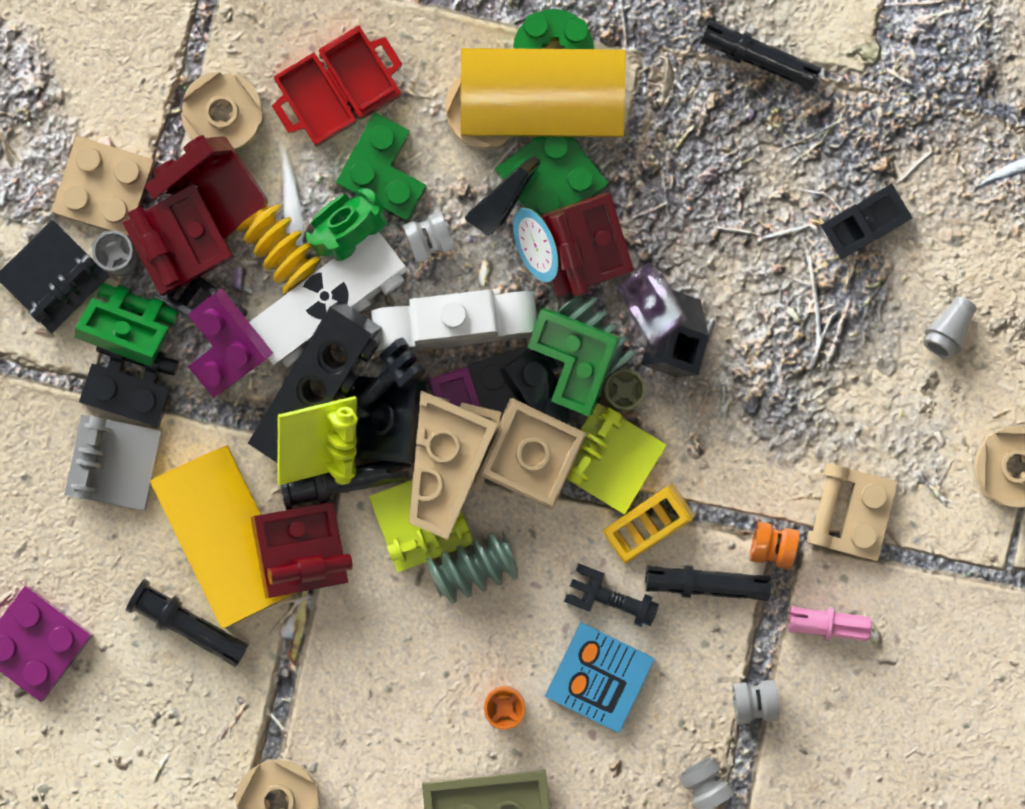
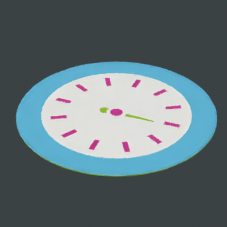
[513,208,558,282]

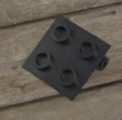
[0,219,110,334]

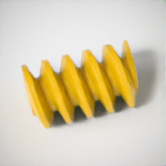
[236,204,322,295]

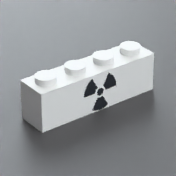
[249,232,407,369]

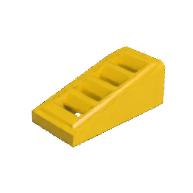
[602,482,695,564]

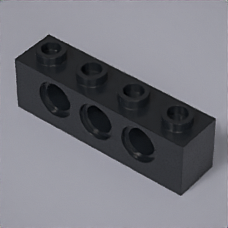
[247,300,382,463]

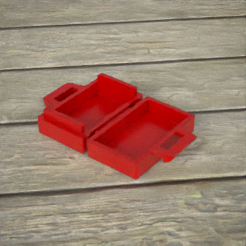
[272,25,402,147]

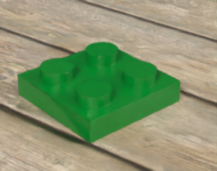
[495,137,609,215]

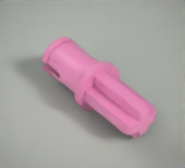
[788,606,872,641]

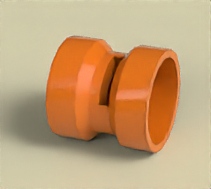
[749,521,800,570]
[484,686,525,730]

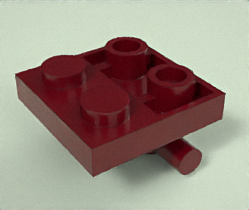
[122,184,235,296]
[539,192,634,297]
[251,502,353,599]

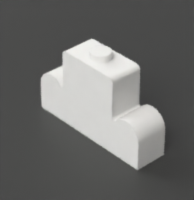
[371,290,537,355]

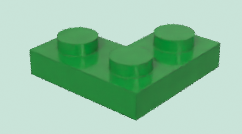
[335,112,427,223]
[527,308,621,417]

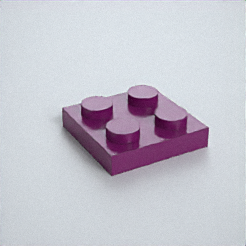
[0,586,94,702]

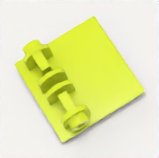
[278,396,357,485]
[567,403,667,515]
[369,479,473,573]

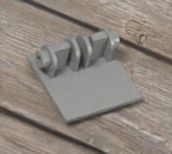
[64,415,162,511]

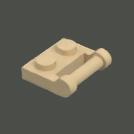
[806,463,898,561]

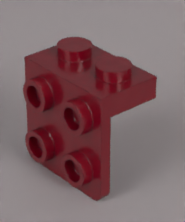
[145,135,268,239]

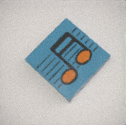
[545,622,655,733]

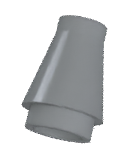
[923,296,977,359]

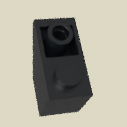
[641,287,709,377]

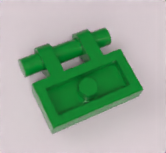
[74,283,179,367]

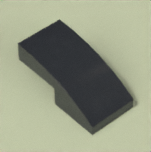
[820,183,913,260]

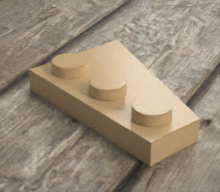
[409,391,498,540]

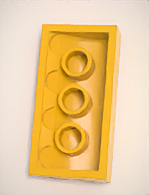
[461,48,626,137]
[150,445,296,629]

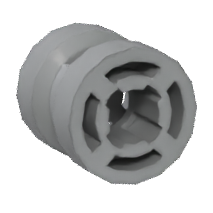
[402,211,455,263]
[92,230,140,276]
[732,680,780,725]
[678,757,735,809]

